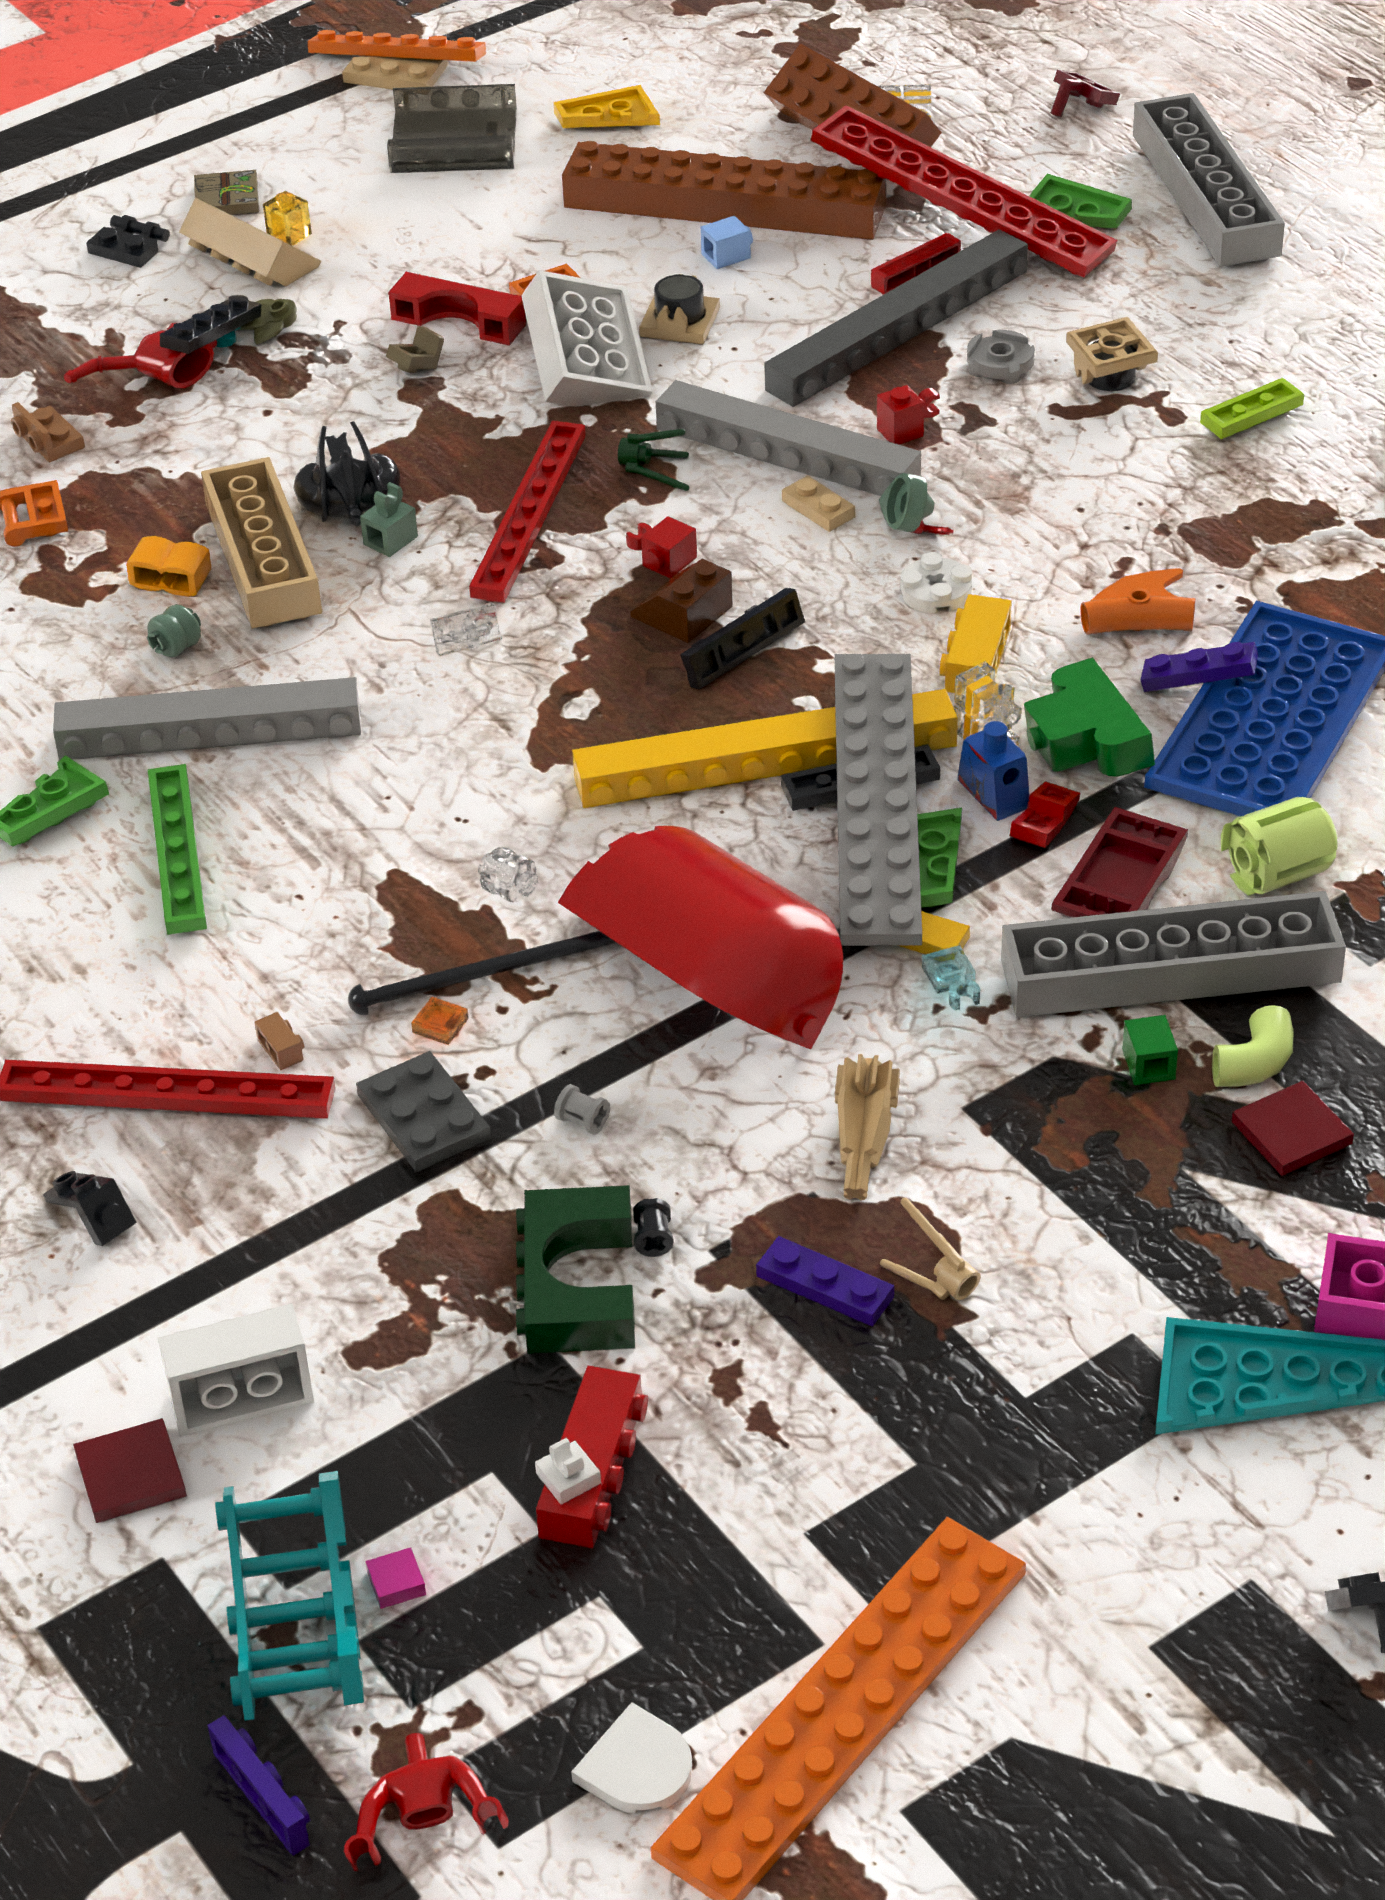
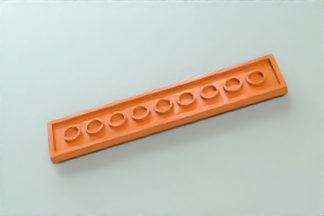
[650,1517,1026,1900]

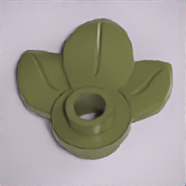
[236,299,297,345]

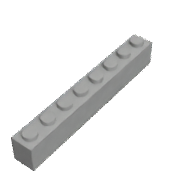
[655,380,921,496]
[53,677,361,760]

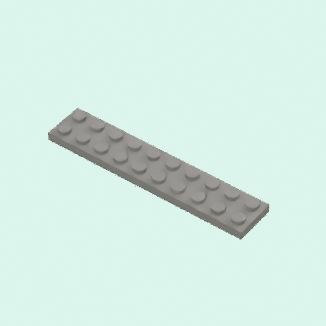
[834,654,922,946]

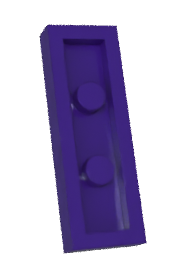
[1140,641,1258,692]
[756,1236,894,1327]
[207,1715,310,1856]

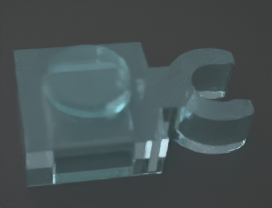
[922,945,980,1011]

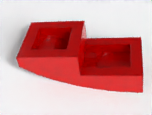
[1009,781,1080,848]

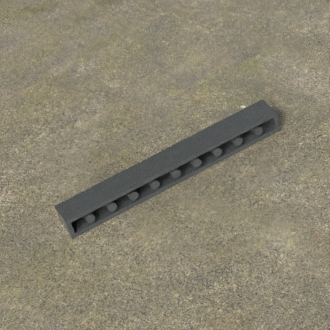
[764,229,1028,407]

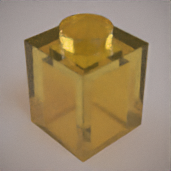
[263,191,312,246]

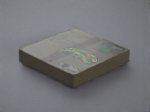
[194,169,259,215]

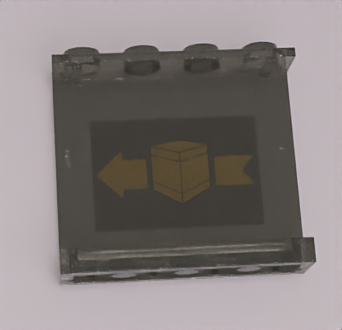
[387,84,517,173]

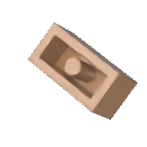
[254,1012,305,1071]

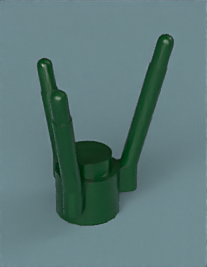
[618,429,689,491]

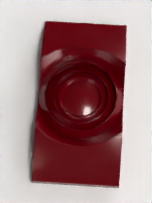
[1051,807,1188,918]

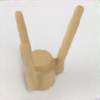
[880,1198,981,1300]

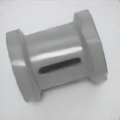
[554,1084,610,1135]

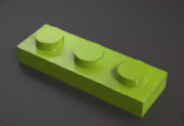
[1200,377,1304,439]

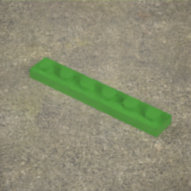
[148,764,207,935]

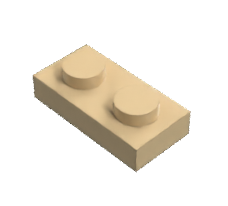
[782,475,855,532]

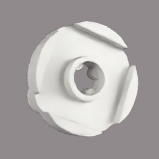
[900,552,972,613]

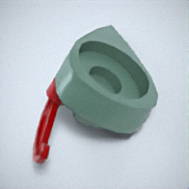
[879,473,954,535]

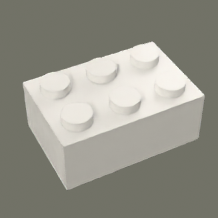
[157,1304,314,1437]

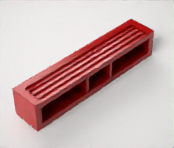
[871,232,961,295]

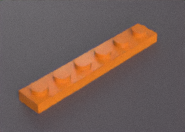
[308,30,486,62]

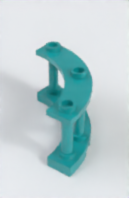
[215,1471,364,1721]

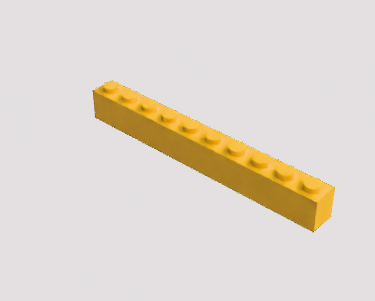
[572,689,958,808]

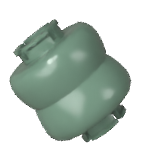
[147,604,201,658]

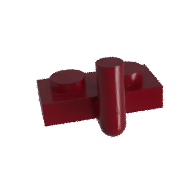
[1050,70,1120,117]

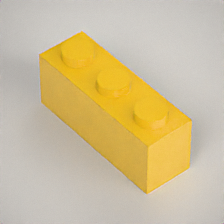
[939,594,1012,697]

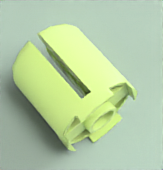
[1221,797,1338,896]

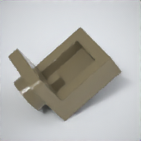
[386,326,444,373]

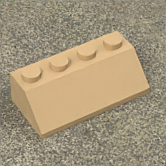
[179,197,321,286]

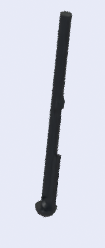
[348,931,617,1015]

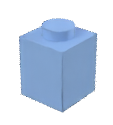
[700,216,753,269]

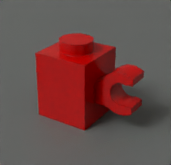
[877,385,940,445]
[626,516,697,578]

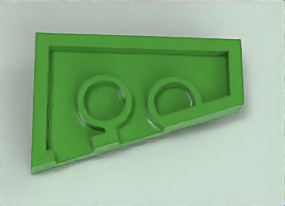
[1029,173,1132,229]
[0,755,109,847]

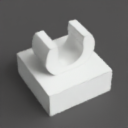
[535,1438,601,1504]

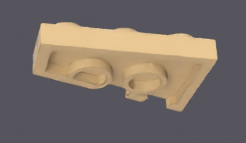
[342,56,449,94]

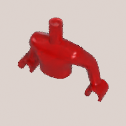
[344,1733,509,1872]

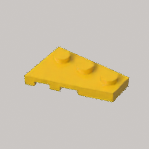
[553,85,660,128]

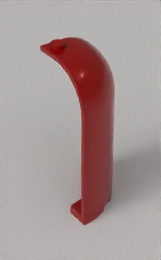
[558,826,843,1049]

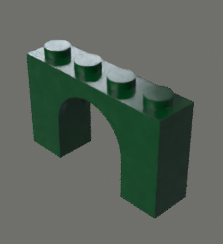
[516,1185,635,1354]

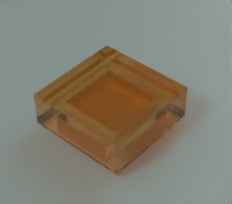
[411,997,469,1045]

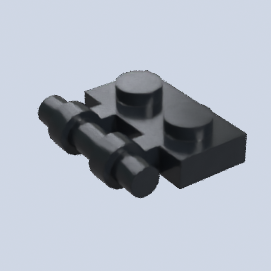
[86,215,170,268]

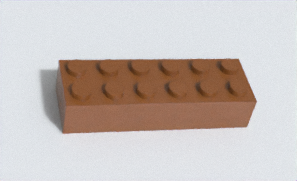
[763,43,942,147]

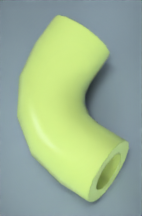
[1212,1005,1294,1087]

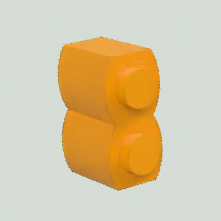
[126,536,212,597]

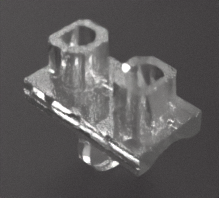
[430,602,502,656]

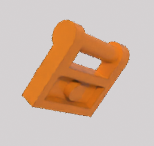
[0,480,68,547]

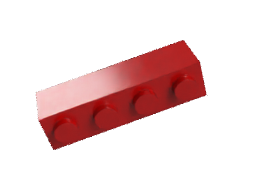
[536,1365,648,1548]

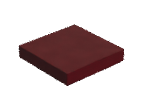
[1232,1081,1354,1176]
[73,1418,187,1523]

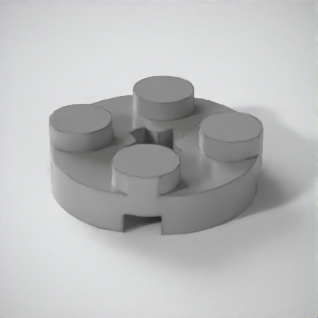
[967,330,1035,384]

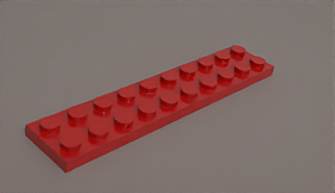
[810,105,1118,278]

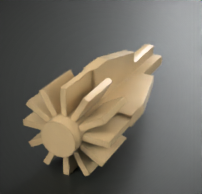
[834,1054,900,1201]

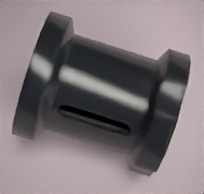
[633,1198,674,1257]

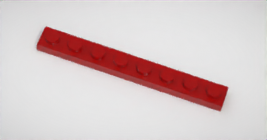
[469,421,586,603]
[0,1059,336,1119]

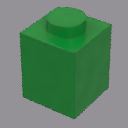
[1122,1015,1178,1085]

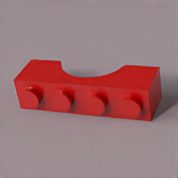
[388,271,527,346]

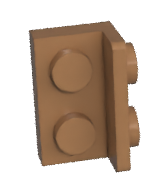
[11,402,85,463]

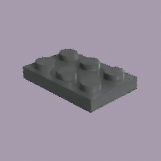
[356,1051,491,1172]

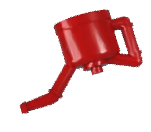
[64,323,217,388]

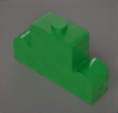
[1024,657,1155,776]

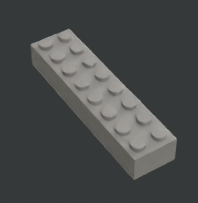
[1133,93,1285,267]
[1001,891,1346,1018]

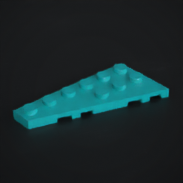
[1155,1317,1385,1435]

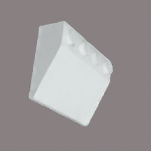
[521,270,653,407]

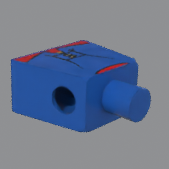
[957,721,1030,821]

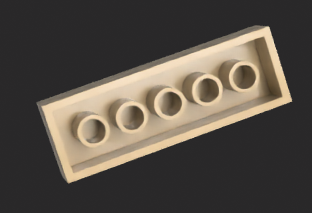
[201,457,322,629]

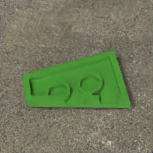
[917,807,962,908]

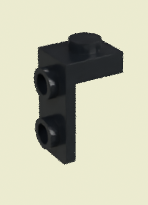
[43,1171,137,1246]

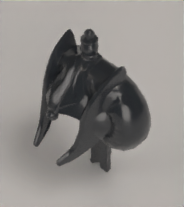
[293,421,400,527]

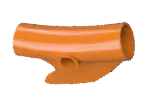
[1080,568,1196,635]

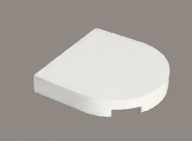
[571,1702,692,1813]

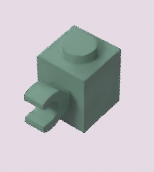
[360,482,418,557]

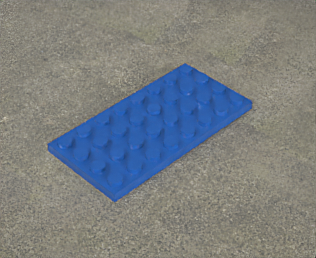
[1144,600,1385,817]

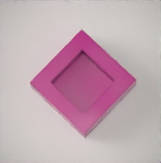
[365,1547,426,1609]

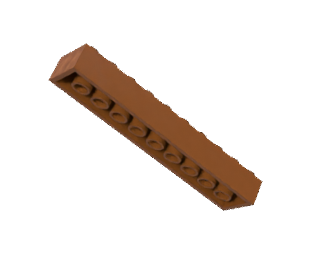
[562,141,886,240]

